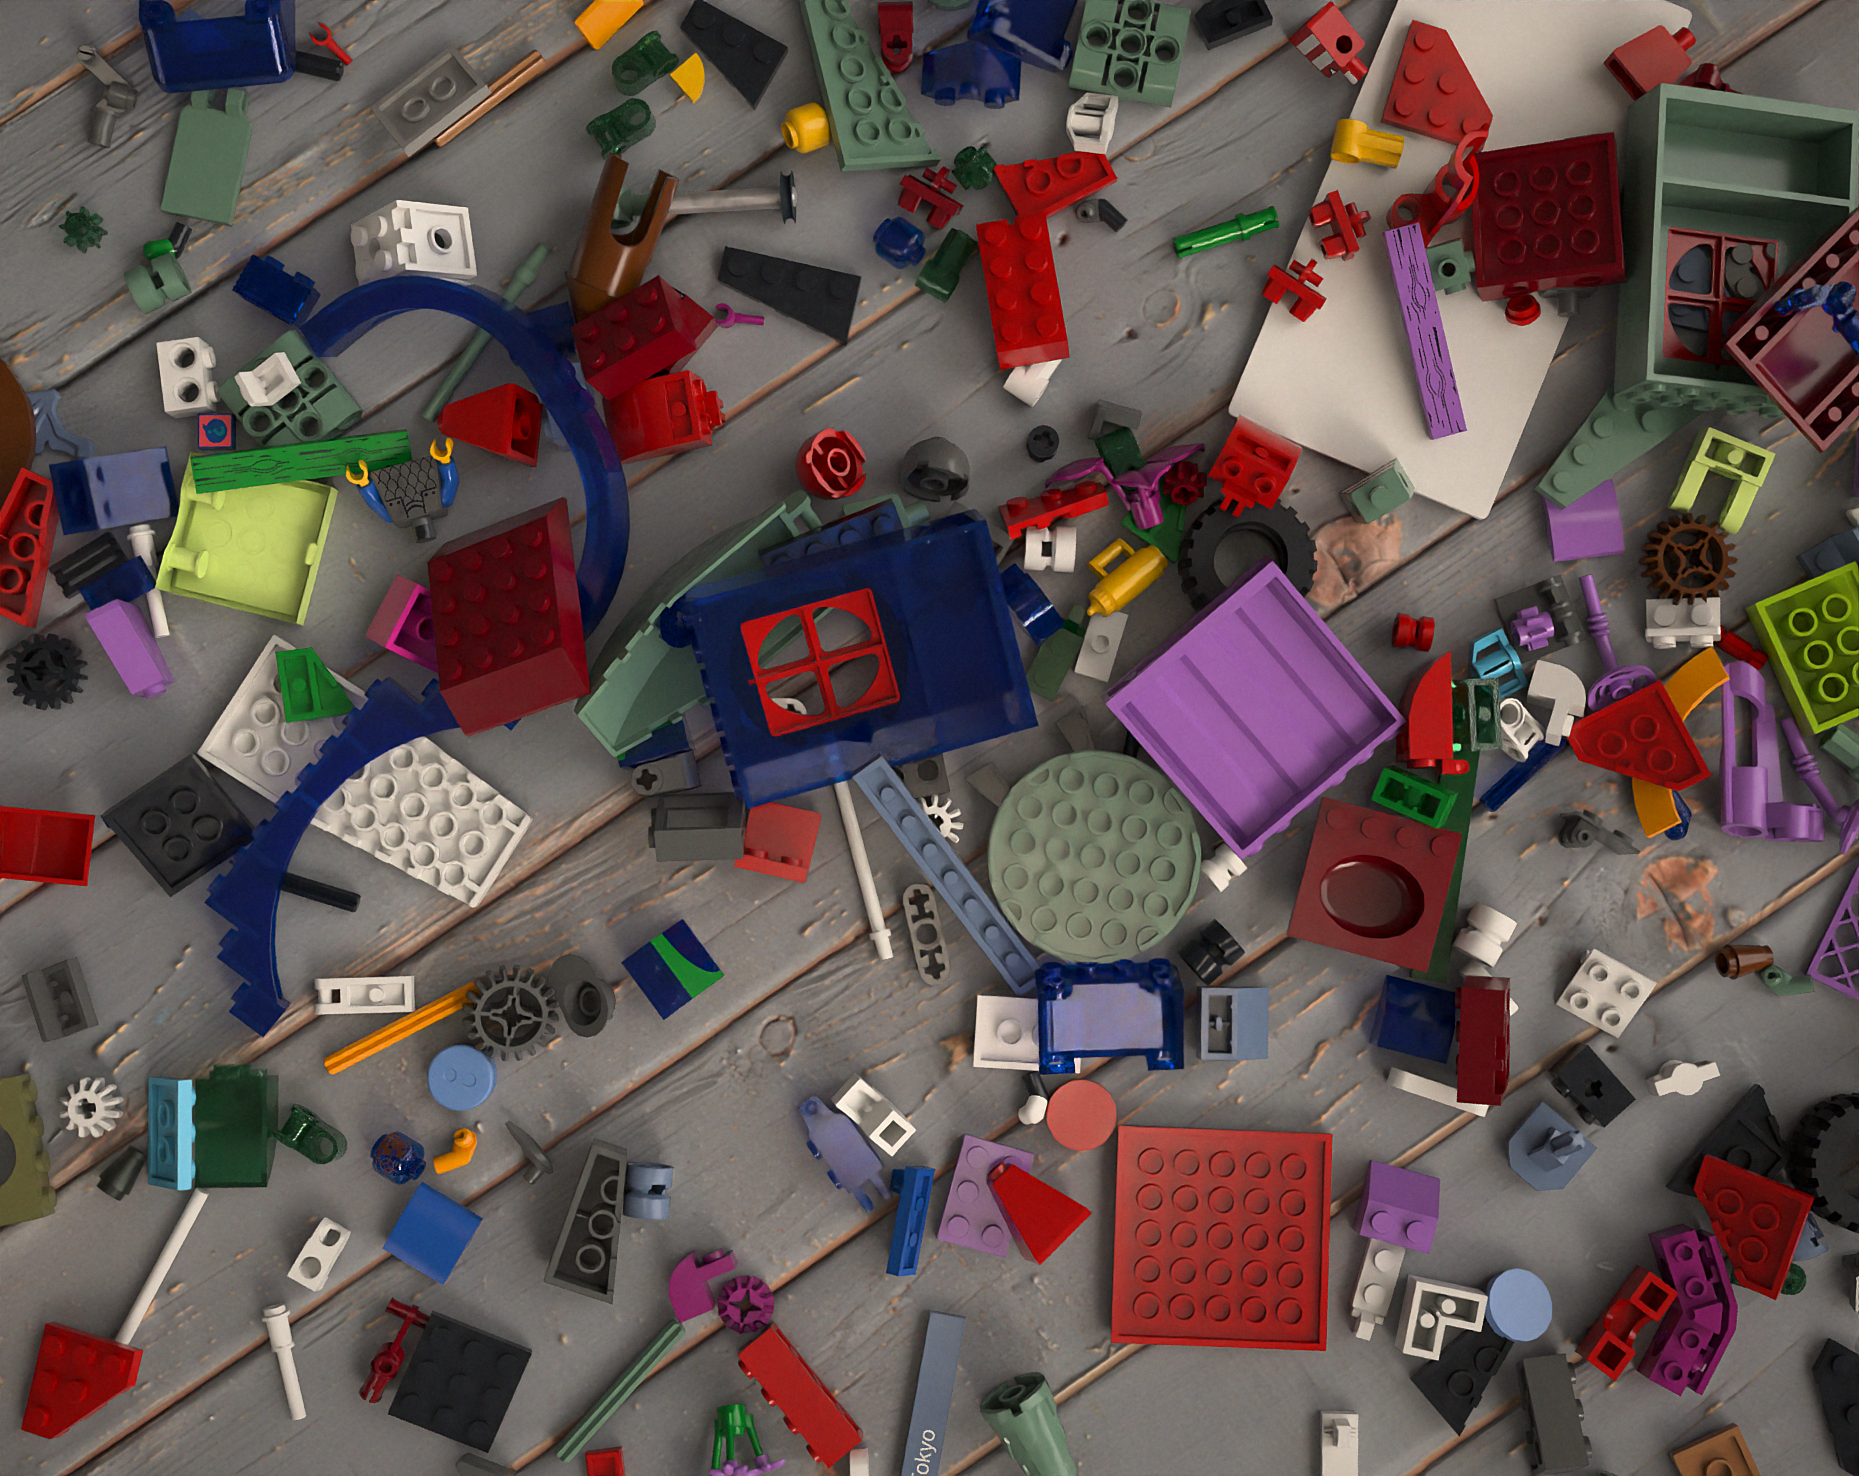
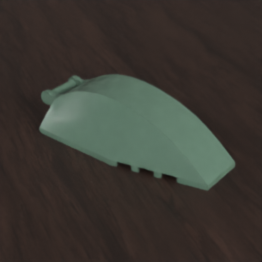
[574,490,841,758]

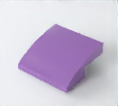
[1540,479,1624,562]

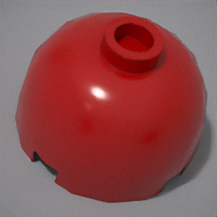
[795,428,866,500]

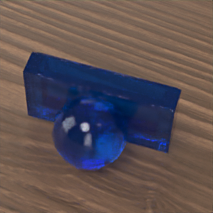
[78,555,156,611]

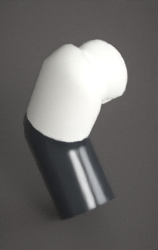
[1018,1071,1050,1125]

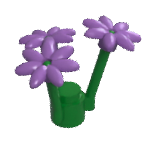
[709,1404,786,1476]

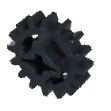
[6,633,88,710]

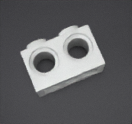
[156,337,220,418]

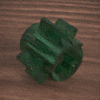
[952,146,997,190]
[59,206,108,253]

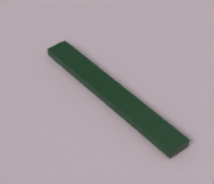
[1409,698,1484,983]

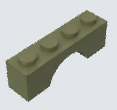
[0,1073,57,1226]

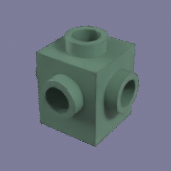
[1425,237,1476,295]

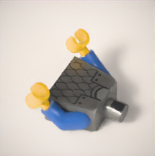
[346,437,460,543]

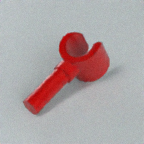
[309,22,353,66]

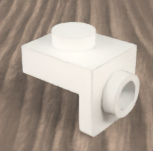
[234,352,301,407]

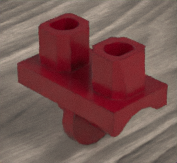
[897,166,964,230]

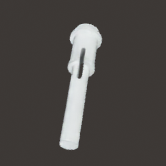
[127,524,170,638]
[261,1303,306,1420]

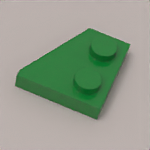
[1120,473,1187,564]
[275,647,357,724]

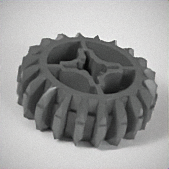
[462,965,559,1061]

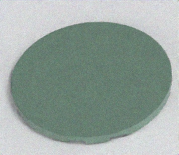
[987,750,1201,964]

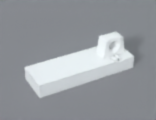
[1320,1411,1358,1476]

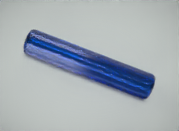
[1480,736,1566,812]

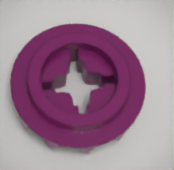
[717,1275,774,1334]

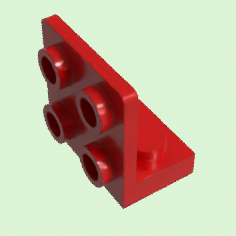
[734,798,821,883]

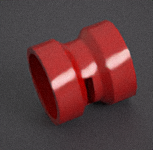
[1391,613,1435,652]

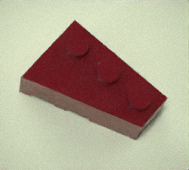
[1455,975,1510,1106]

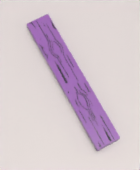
[1382,222,1467,440]

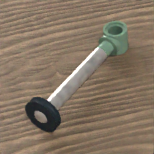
[595,170,797,229]

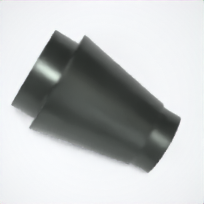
[96,1145,148,1201]

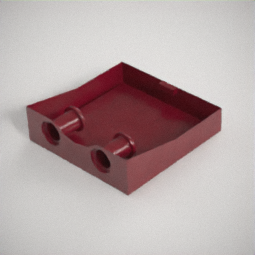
[1472,132,1627,302]

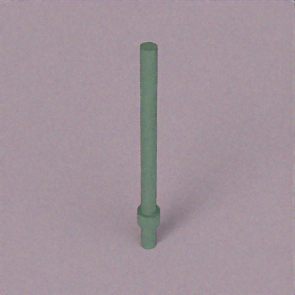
[421,243,550,423]

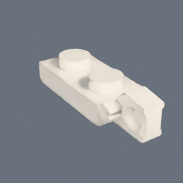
[1350,1237,1406,1341]

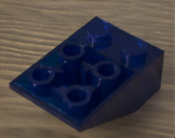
[49,446,179,535]

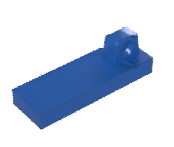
[886,1166,935,1276]

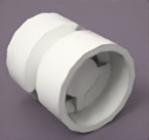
[1024,526,1076,573]
[1452,902,1517,968]

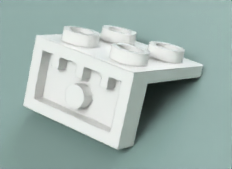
[1645,597,1721,649]

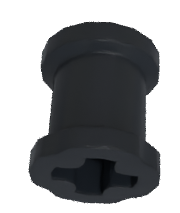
[1026,425,1059,462]

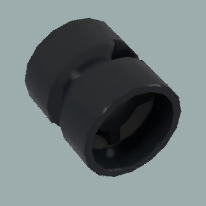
[1177,919,1245,986]

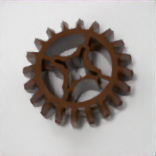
[1638,513,1738,605]

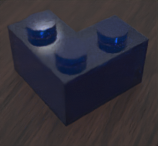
[921,40,1022,109]

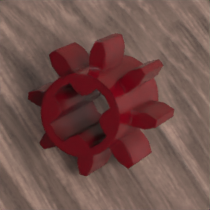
[1163,461,1207,505]

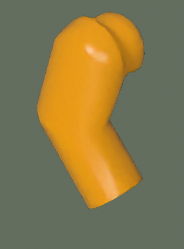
[433,1128,477,1174]

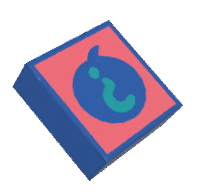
[198,413,236,451]

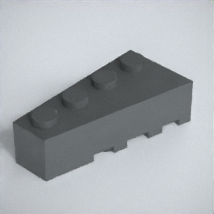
[544,1138,627,1305]

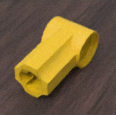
[1330,119,1404,169]

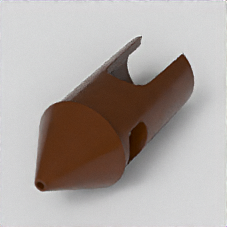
[565,152,679,324]

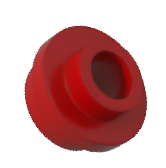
[1505,294,1541,326]

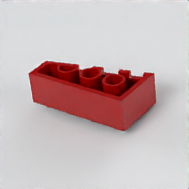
[0,467,65,628]

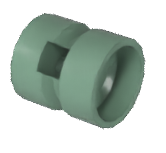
[124,252,192,314]

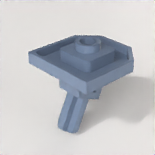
[1506,1100,1597,1191]

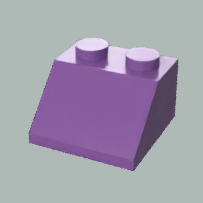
[1352,1160,1440,1254]

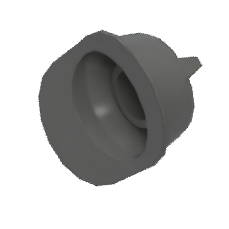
[550,954,616,1038]

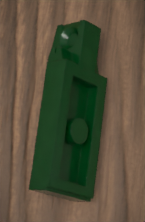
[1021,604,1087,702]

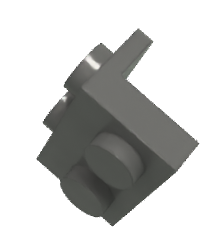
[22,957,99,1042]

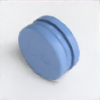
[427,1043,497,1111]

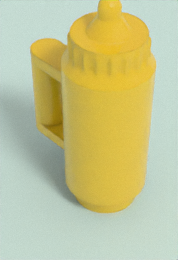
[1086,538,1168,617]

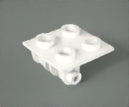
[1556,948,1657,1038]

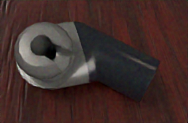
[1075,198,1128,233]

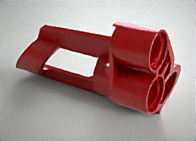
[1386,123,1489,259]

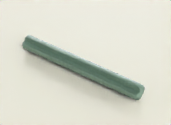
[554,1319,686,1463]

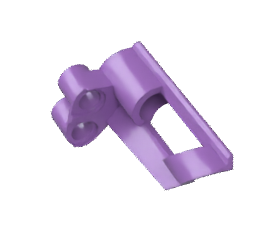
[1719,661,1825,842]

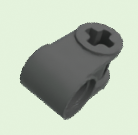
[631,751,702,797]

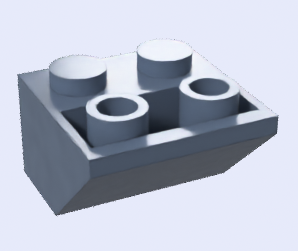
[1196,986,1269,1061]

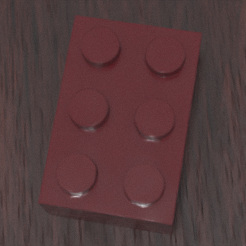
[571,275,697,400]

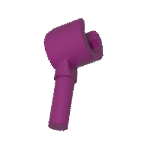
[715,303,764,328]

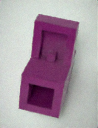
[669,1248,738,1323]

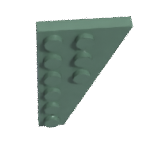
[799,0,941,172]
[1534,344,1706,510]

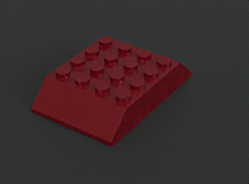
[1722,206,1859,453]
[427,497,591,737]

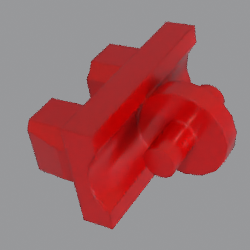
[1308,190,1371,261]
[1262,259,1327,322]

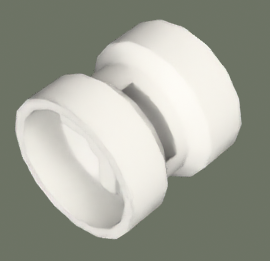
[1200,843,1247,893]

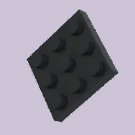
[102,753,259,897]
[388,1310,532,1453]

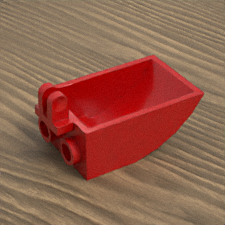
[602,370,726,467]
[1208,414,1302,518]
[1396,651,1470,775]
[0,806,96,886]

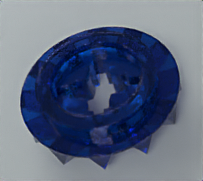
[655,592,706,648]

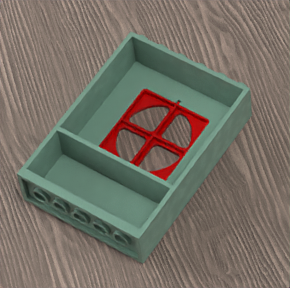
[1614,83,1859,418]

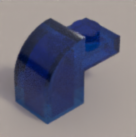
[987,563,1065,646]

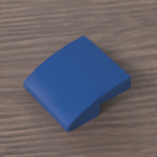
[382,1182,483,1285]

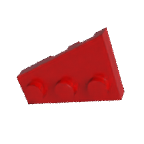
[992,151,1117,219]
[998,480,1109,540]

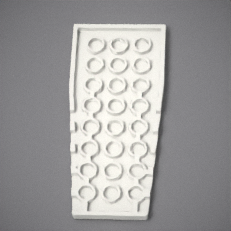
[197,635,533,908]

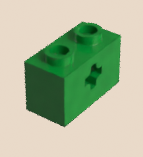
[1371,765,1458,829]

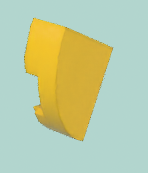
[670,53,705,104]

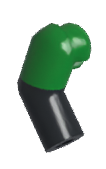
[143,222,192,261]

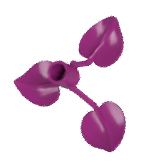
[1045,443,1205,529]

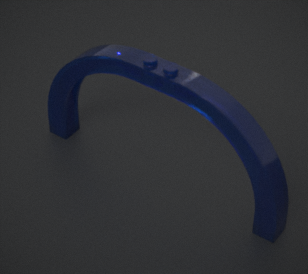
[300,276,630,642]

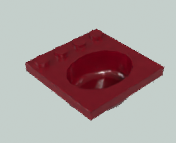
[1286,797,1462,973]

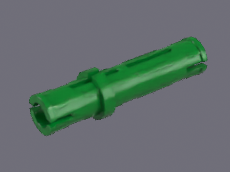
[1172,206,1279,259]

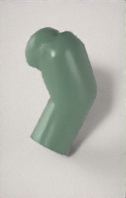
[1760,965,1815,996]

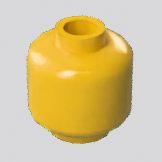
[781,102,832,154]

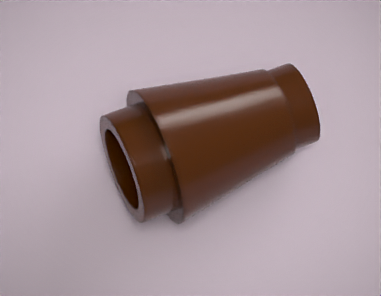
[1715,944,1774,980]

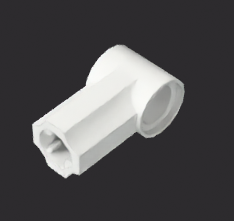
[1003,359,1063,407]

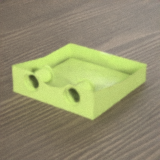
[155,451,338,626]

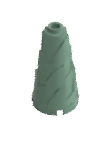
[979,1372,1077,1476]

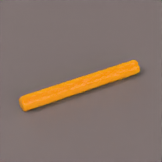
[323,979,480,1075]

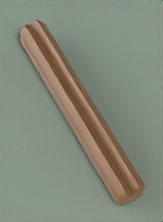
[433,50,547,147]

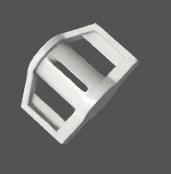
[1066,92,1119,154]
[1645,1060,1720,1096]

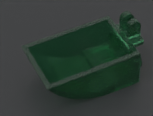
[195,1064,279,1188]

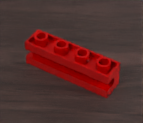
[737,1321,863,1468]

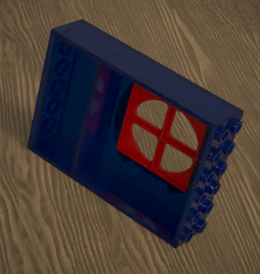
[680,509,1039,809]

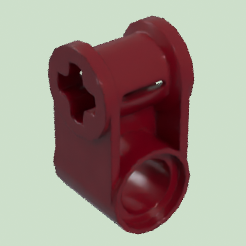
[878,1,914,73]

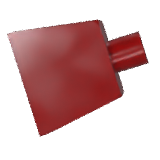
[1603,25,1696,101]

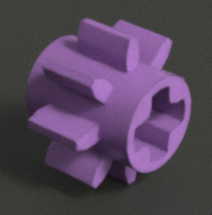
[1510,606,1554,651]

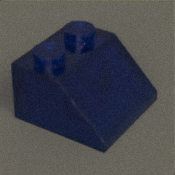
[1369,975,1456,1064]

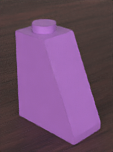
[84,599,175,699]

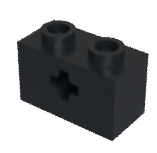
[1547,1043,1636,1128]

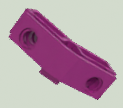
[1636,1224,1738,1397]

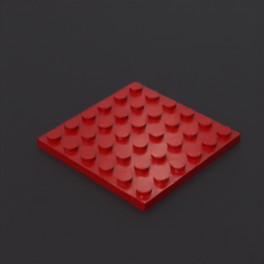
[1110,1125,1333,1351]

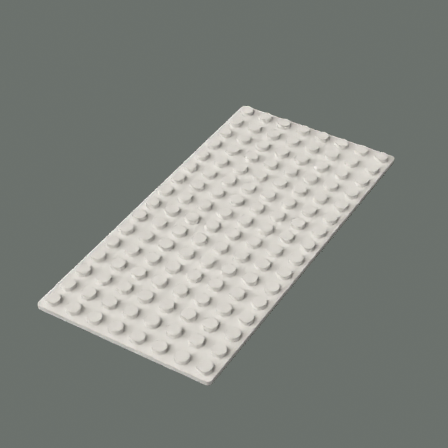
[1228,0,1692,520]

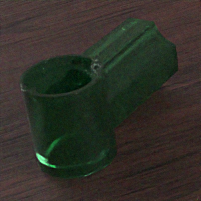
[915,228,977,303]

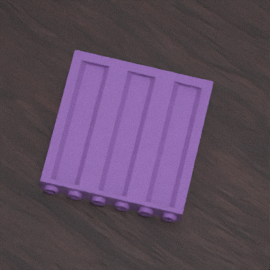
[1100,556,1407,860]

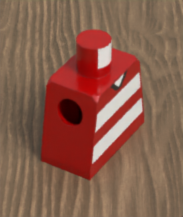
[1288,1,1369,85]

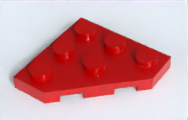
[1380,20,1493,152]
[1566,680,1712,792]
[1693,1154,1814,1300]
[21,1322,143,1439]

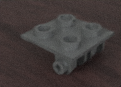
[1494,575,1586,664]
[1558,810,1640,855]

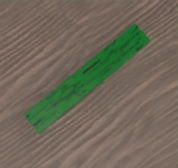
[190,429,412,494]

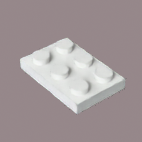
[973,995,1084,1073]

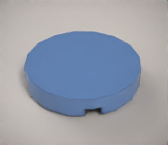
[1485,1268,1552,1343]

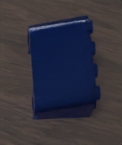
[1034,958,1184,1075]

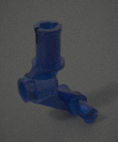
[1775,281,1859,355]

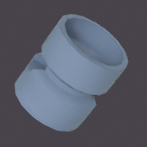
[623,1162,674,1219]

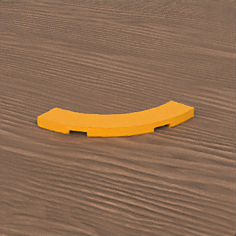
[1632,647,1730,838]

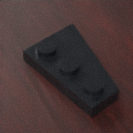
[680,0,788,110]
[1410,1314,1515,1437]

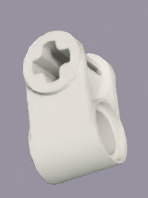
[1478,698,1546,762]

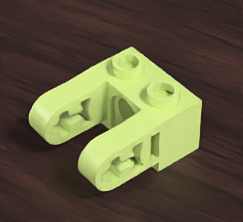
[1668,427,1776,535]

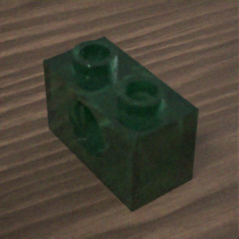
[1451,677,1503,751]

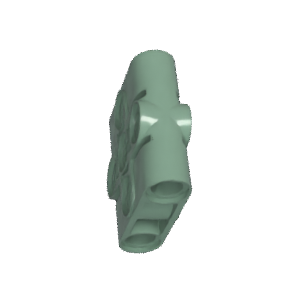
[1069,0,1191,108]
[217,329,363,448]

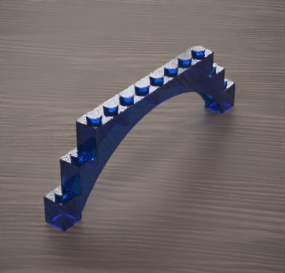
[204,677,521,1038]

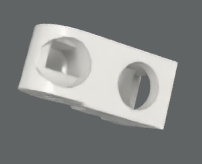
[287,1217,351,1292]

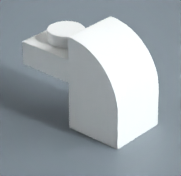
[1527,660,1586,746]
[831,1073,916,1156]

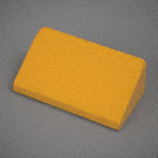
[574,0,644,50]

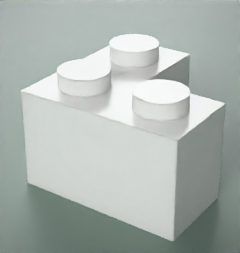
[1395,1274,1488,1360]

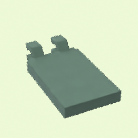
[160,81,254,227]

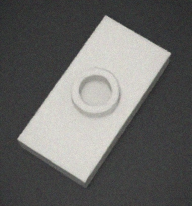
[1074,612,1128,683]

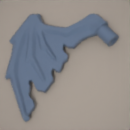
[25,389,95,478]

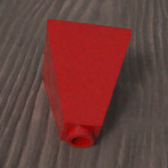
[437,383,543,467]
[987,1161,1092,1265]

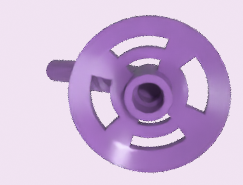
[1579,574,1657,713]
[1781,717,1859,855]

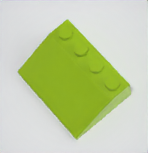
[1745,561,1859,737]

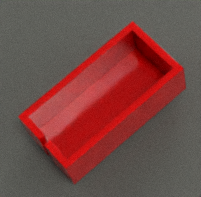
[976,212,1070,370]

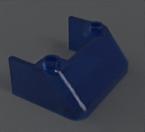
[139,0,296,93]

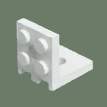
[351,200,477,294]

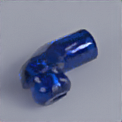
[1664,790,1692,841]

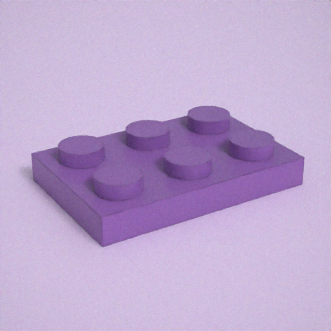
[936,1134,1034,1258]

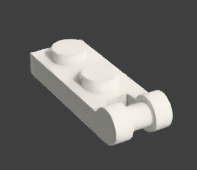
[314,976,415,1015]

